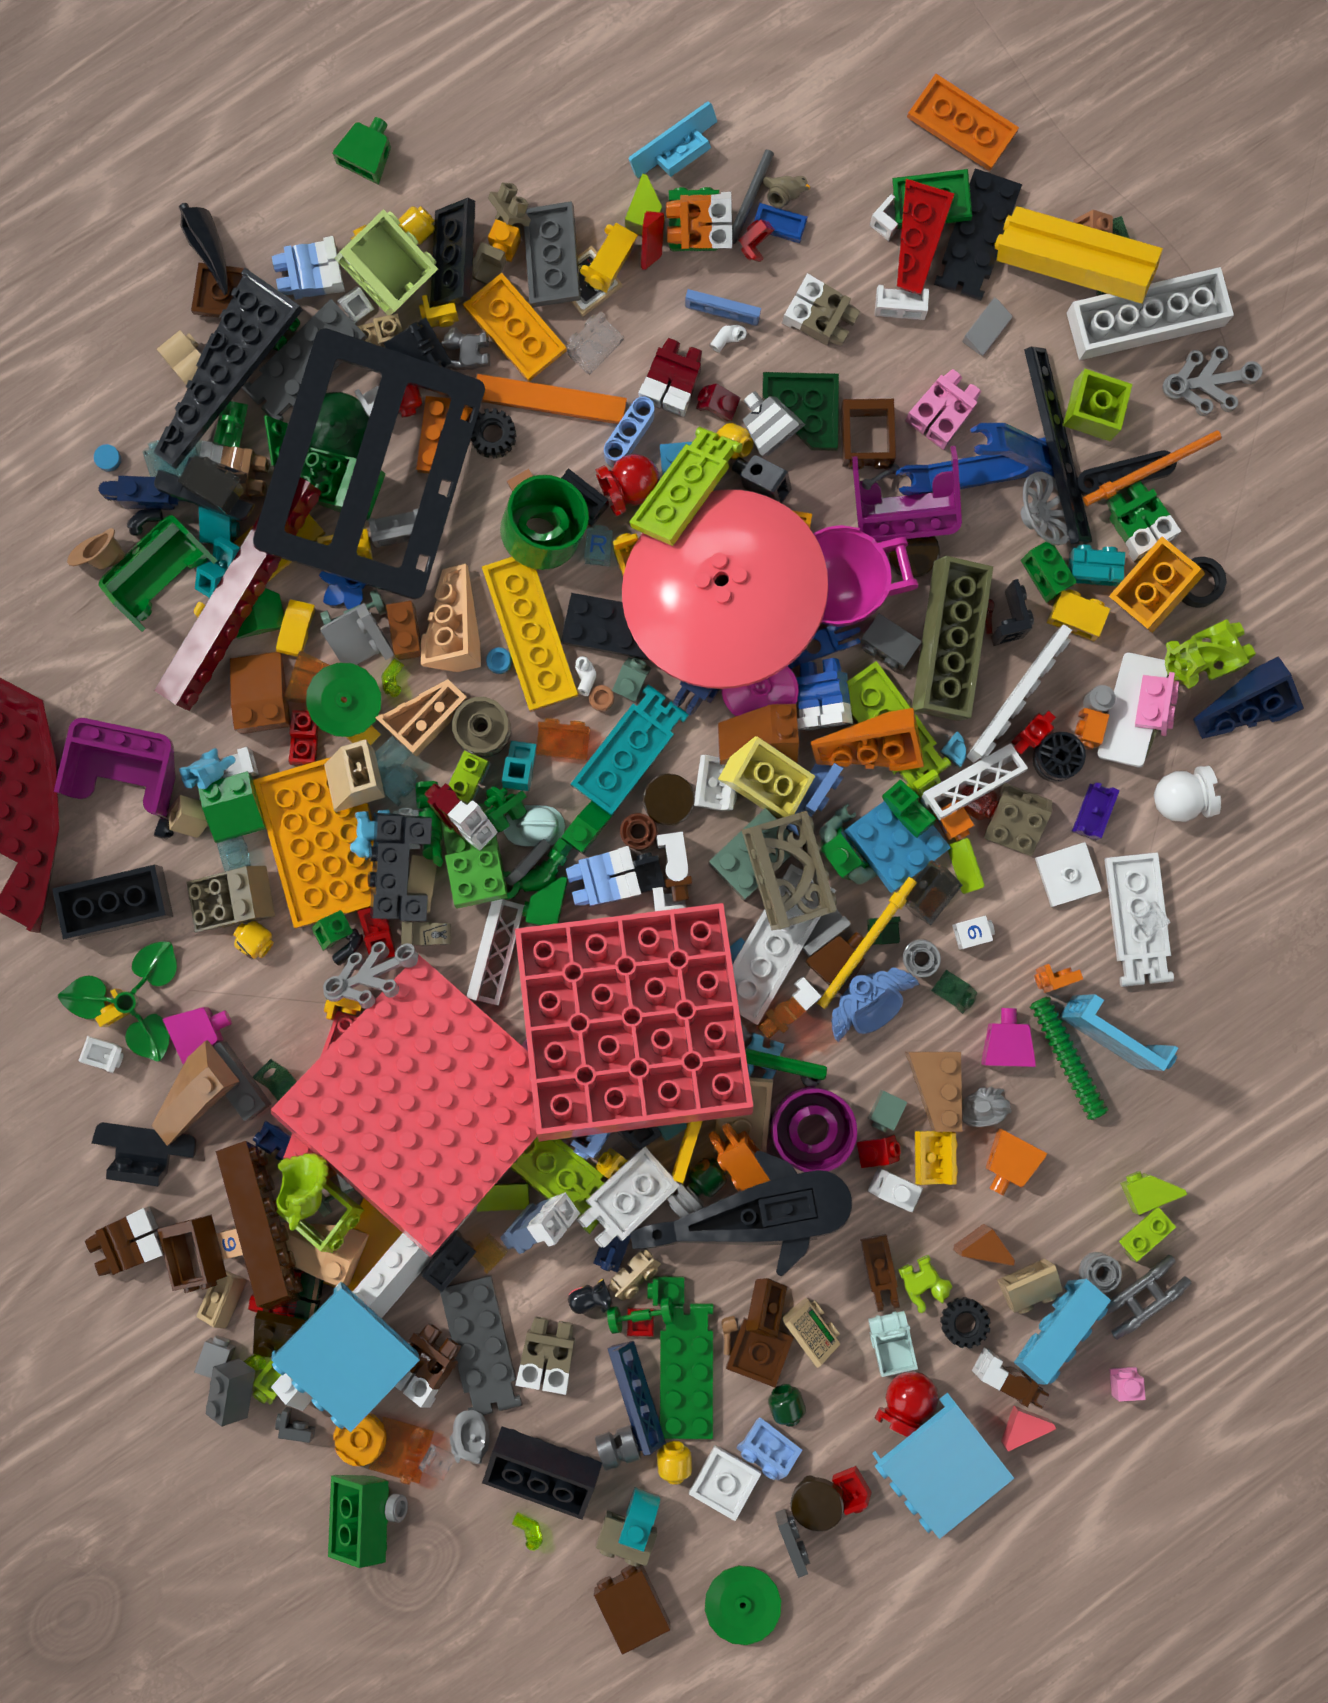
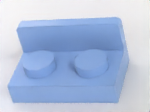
[570,1133,610,1160]
[736,1418,802,1480]

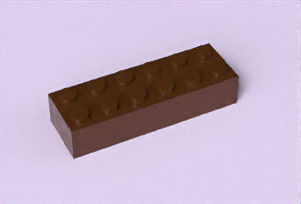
[215,1141,303,1310]

